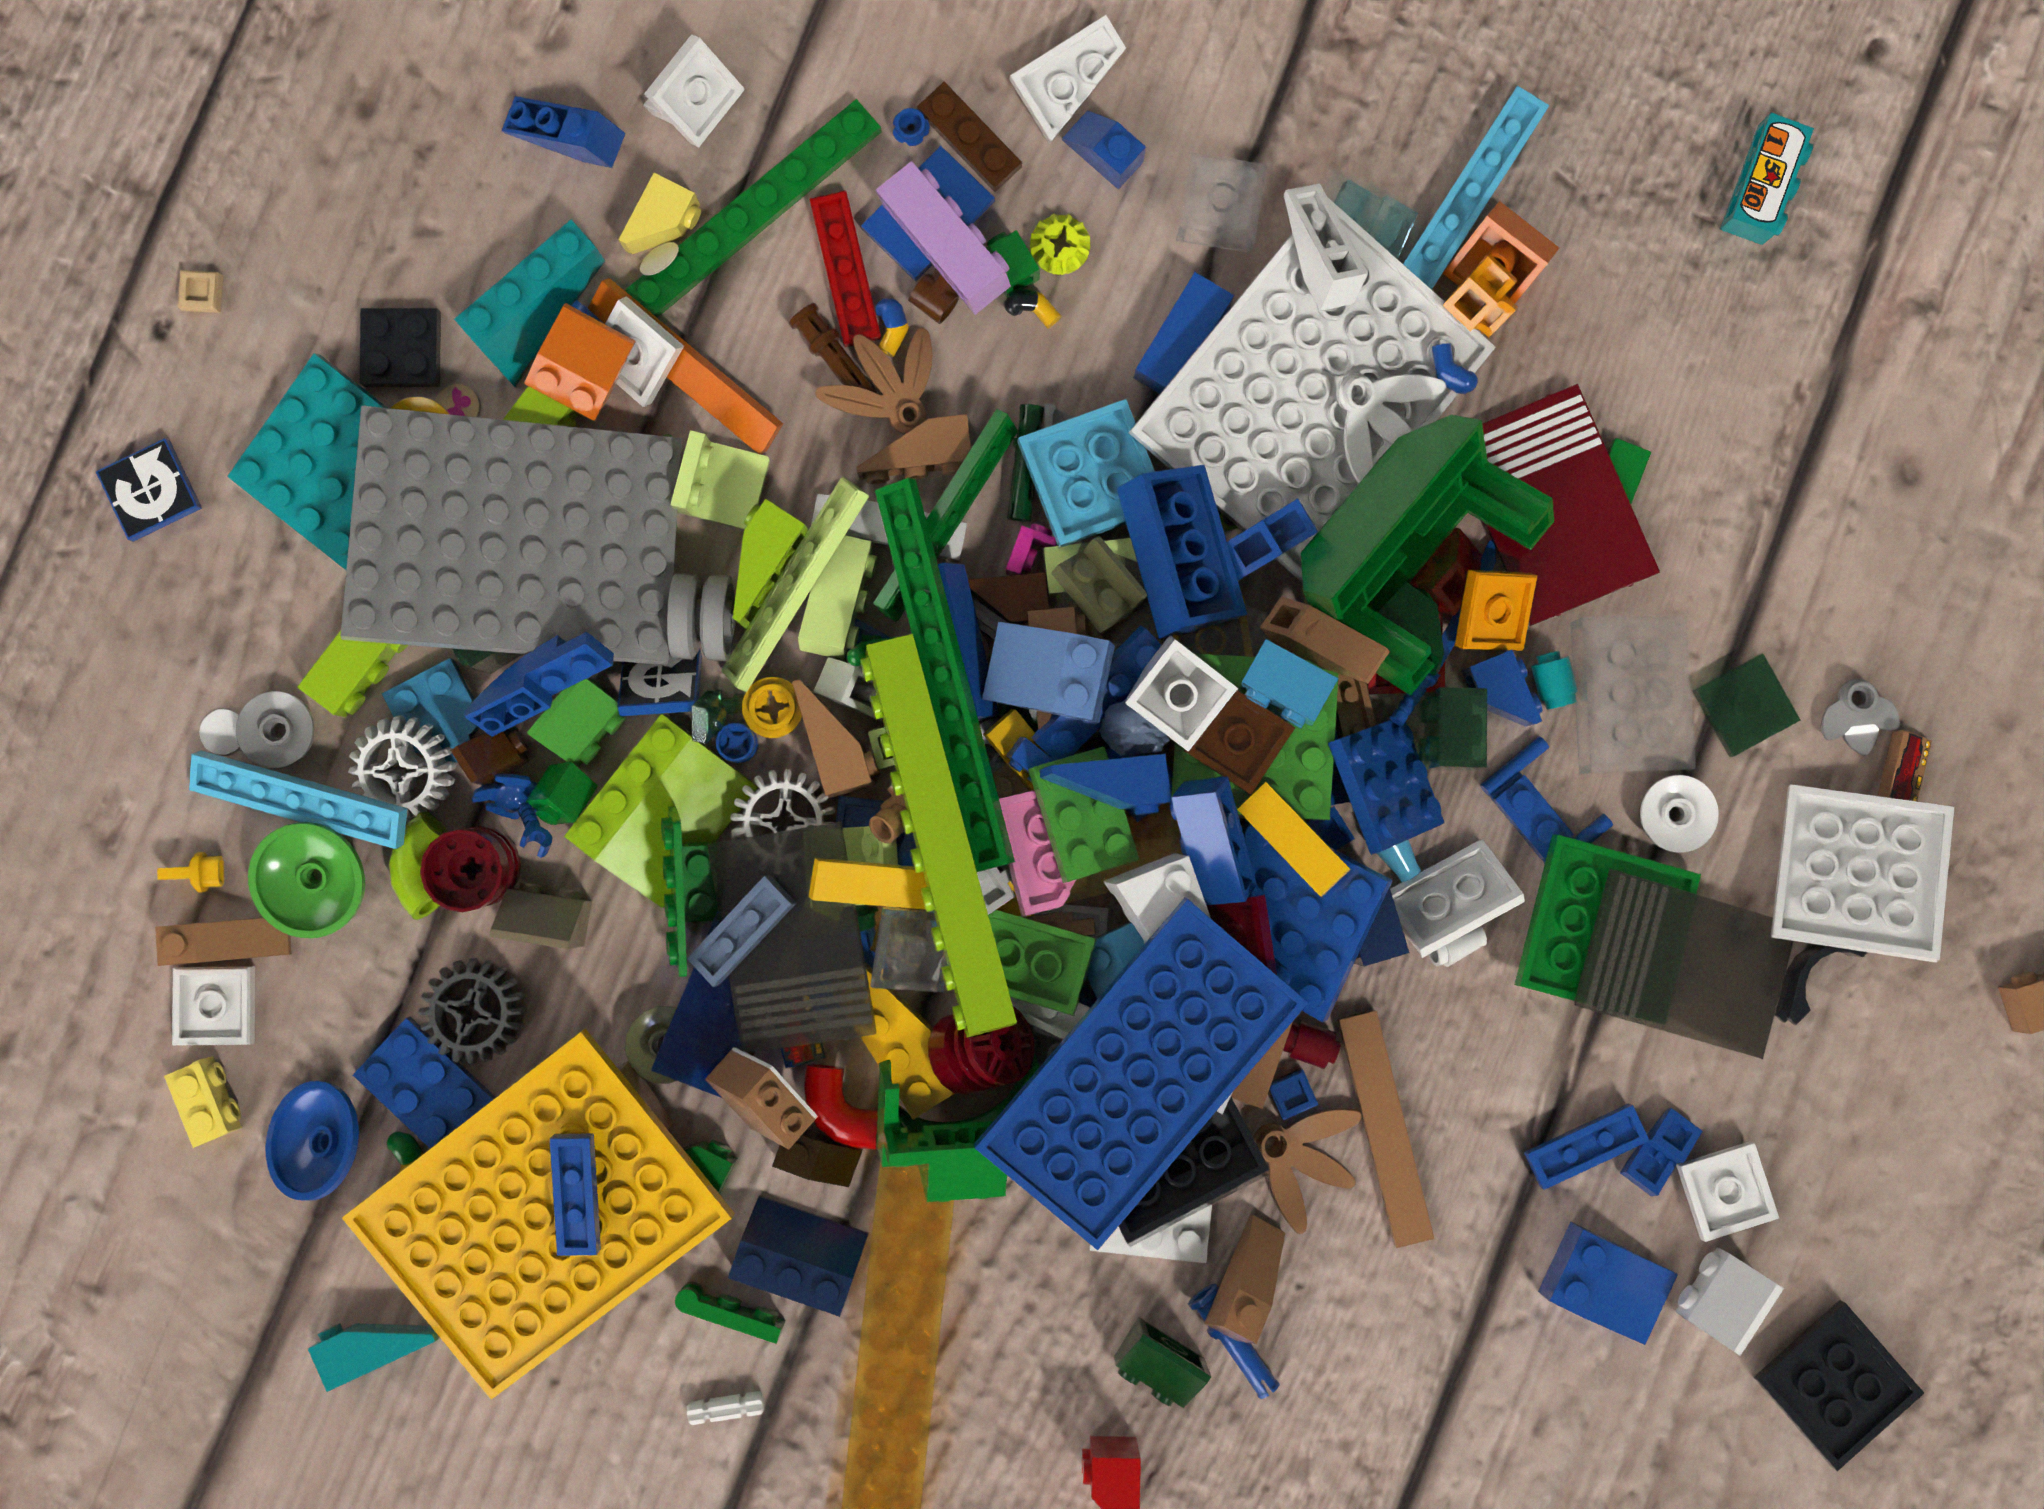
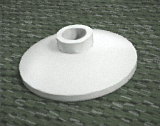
[1640,775,1719,853]

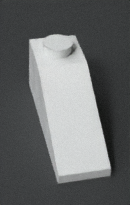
[1284,183,1368,311]

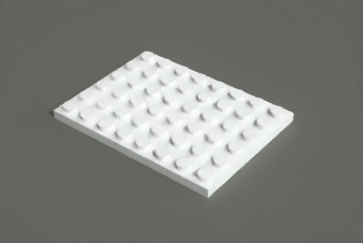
[1128,198,1496,583]

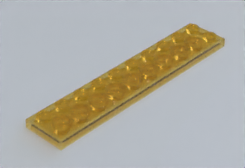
[841,1161,955,1509]

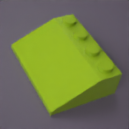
[564,714,759,908]

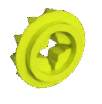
[1030,213,1090,275]

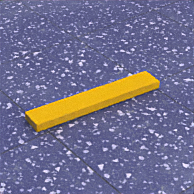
[808,858,1034,917]

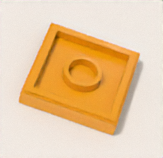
[1454,570,1538,651]

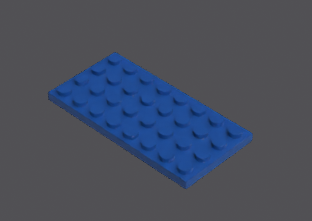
[974,897,1308,1250]

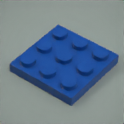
[1328,720,1445,855]

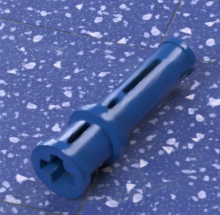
[1188,1284,1280,1399]

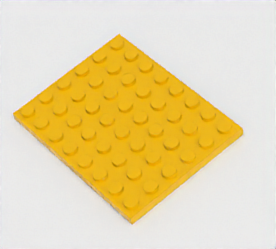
[342,1028,735,1400]

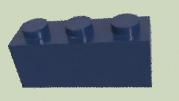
[728,1195,869,1317]

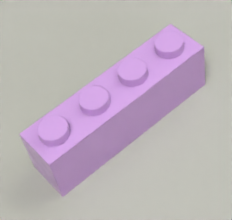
[876,161,1011,315]

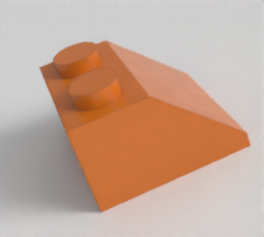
[1442,201,1559,304]
[524,303,636,421]

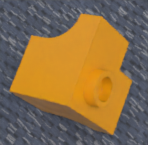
[1443,254,1518,338]

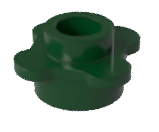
[838,905,879,933]

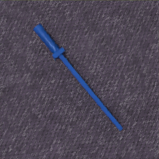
[1390,540,1496,726]

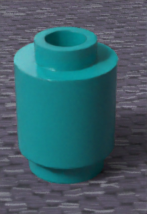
[1531,651,1578,710]

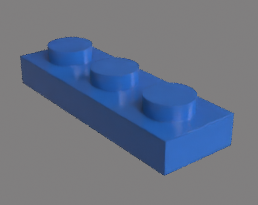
[1524,1103,1650,1190]
[550,1133,601,1256]

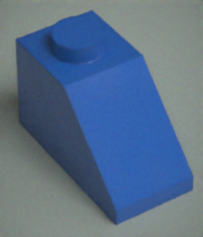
[1062,110,1146,190]

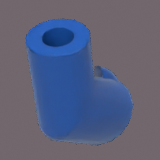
[1432,343,1478,394]

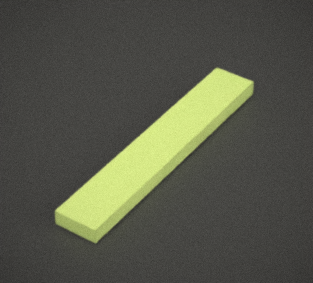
[721,476,869,692]

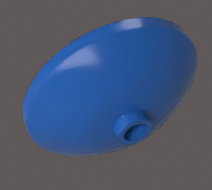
[265,1081,359,1201]

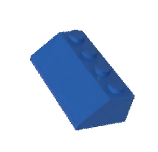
[1117,465,1248,639]

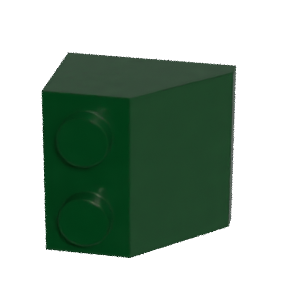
[1114,1317,1212,1408]

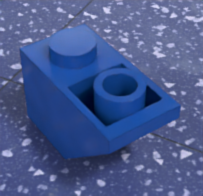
[1461,650,1543,727]

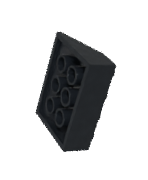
[1118,1097,1270,1247]

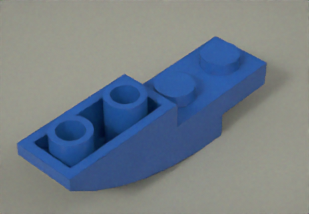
[1227,498,1319,580]
[464,632,614,737]

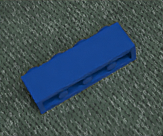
[938,563,999,721]

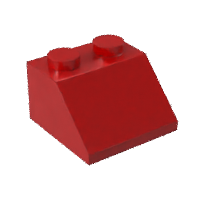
[1082,1436,1141,1509]

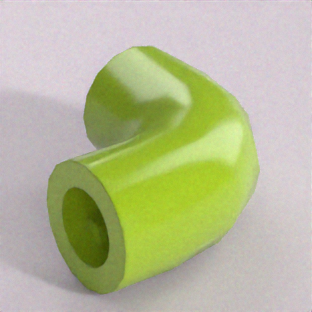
[389,811,448,920]

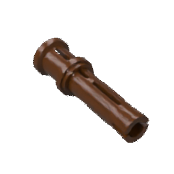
[789,303,880,395]

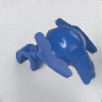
[472,774,553,858]

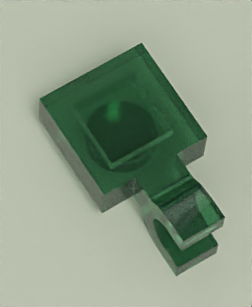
[692,689,744,744]

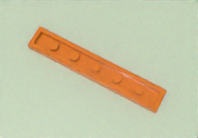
[588,278,784,455]

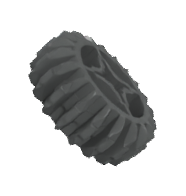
[418,958,527,1064]

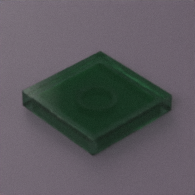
[1692,653,1801,757]

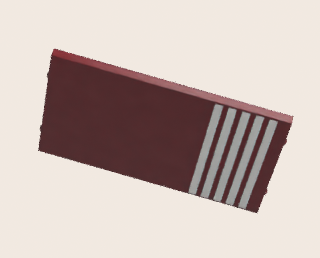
[1482,384,1660,626]

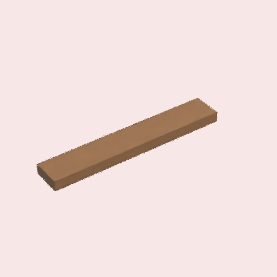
[1337,1010,1435,1248]

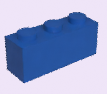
[1133,272,1234,394]
[1170,776,1257,905]

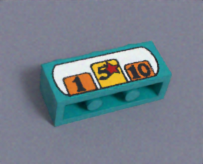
[1720,112,1814,245]

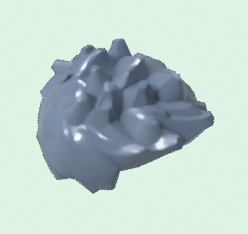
[1099,699,1169,758]

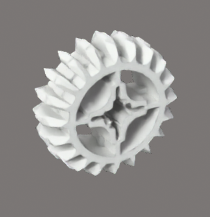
[348,715,457,821]
[730,769,836,874]

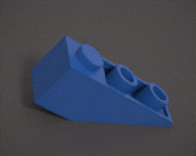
[501,96,626,168]

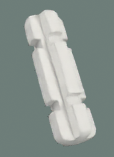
[687,1391,765,1425]

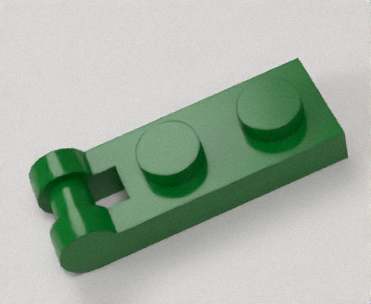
[675,1282,786,1344]

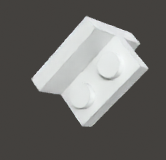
[643,34,745,148]

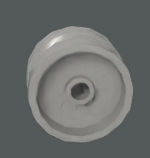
[667,573,735,661]

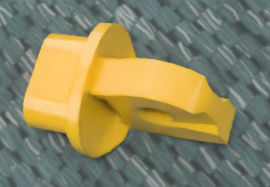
[157,852,224,893]

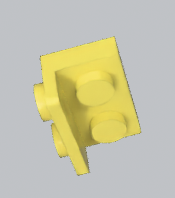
[164,1056,242,1148]

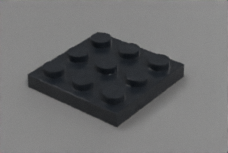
[1753,1300,1924,1472]

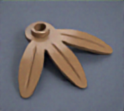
[815,328,933,434]
[1253,1108,1362,1234]

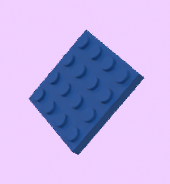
[1242,819,1393,1022]

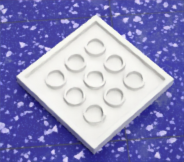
[1771,784,1954,963]

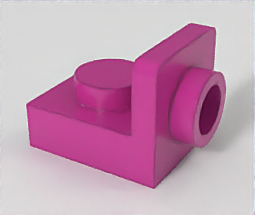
[1006,524,1057,576]

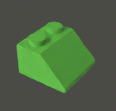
[527,677,626,767]

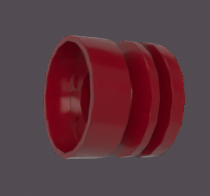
[420,826,521,913]
[928,1006,1034,1095]

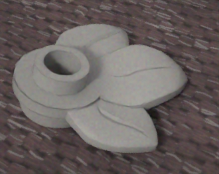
[1821,679,1900,756]

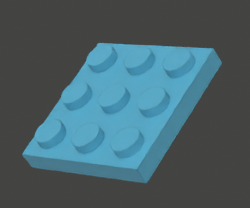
[1017,399,1155,548]

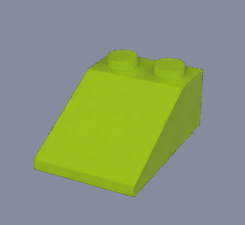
[733,499,808,630]

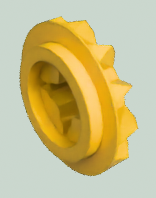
[742,677,802,738]

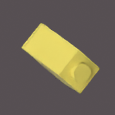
[618,173,701,254]

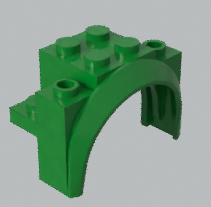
[876,1053,1040,1202]

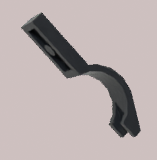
[1775,944,1868,1025]

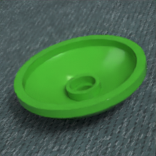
[248,822,365,938]

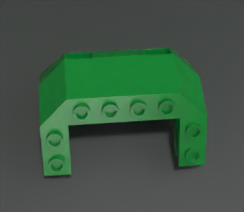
[1301,414,1554,696]

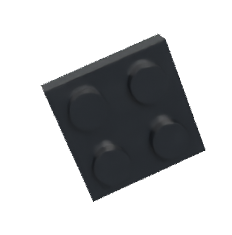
[360,308,441,387]

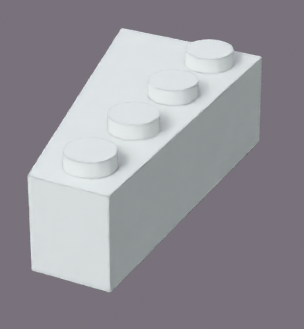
[1103,853,1210,944]

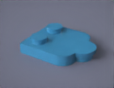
[382,658,479,763]

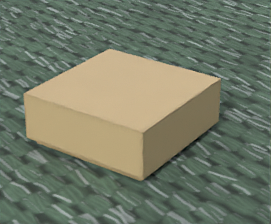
[178,270,223,313]

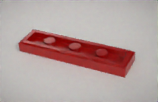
[809,190,882,348]

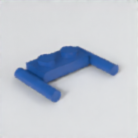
[1480,736,1613,864]

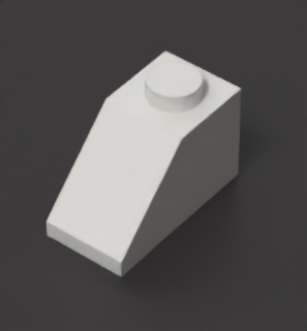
[813,657,883,722]

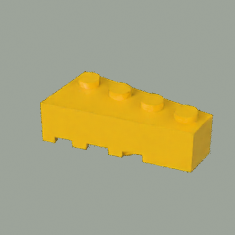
[830,961,955,1120]

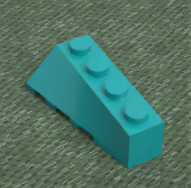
[454,219,605,387]

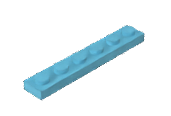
[1403,85,1550,290]
[189,750,408,849]

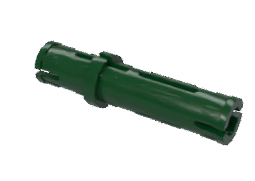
[1007,404,1044,522]

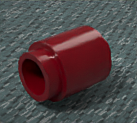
[1283,1020,1341,1069]

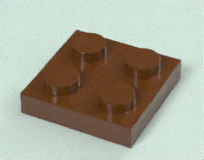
[1184,690,1295,795]

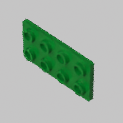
[661,806,720,977]

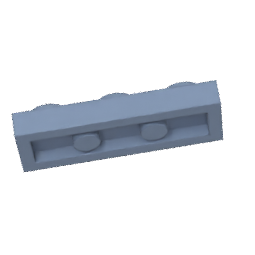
[687,875,797,987]

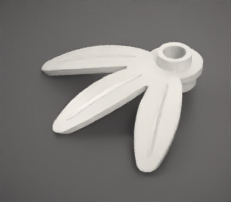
[1336,373,1446,484]

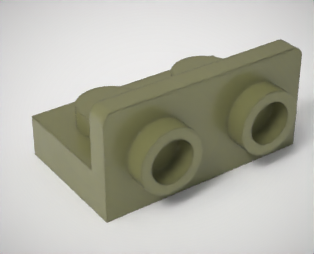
[1051,536,1147,633]

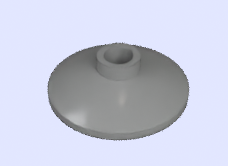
[236,691,315,769]

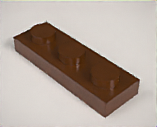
[917,81,1022,192]

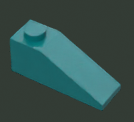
[308,1323,440,1392]

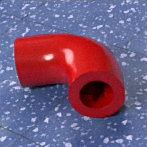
[804,1064,878,1150]

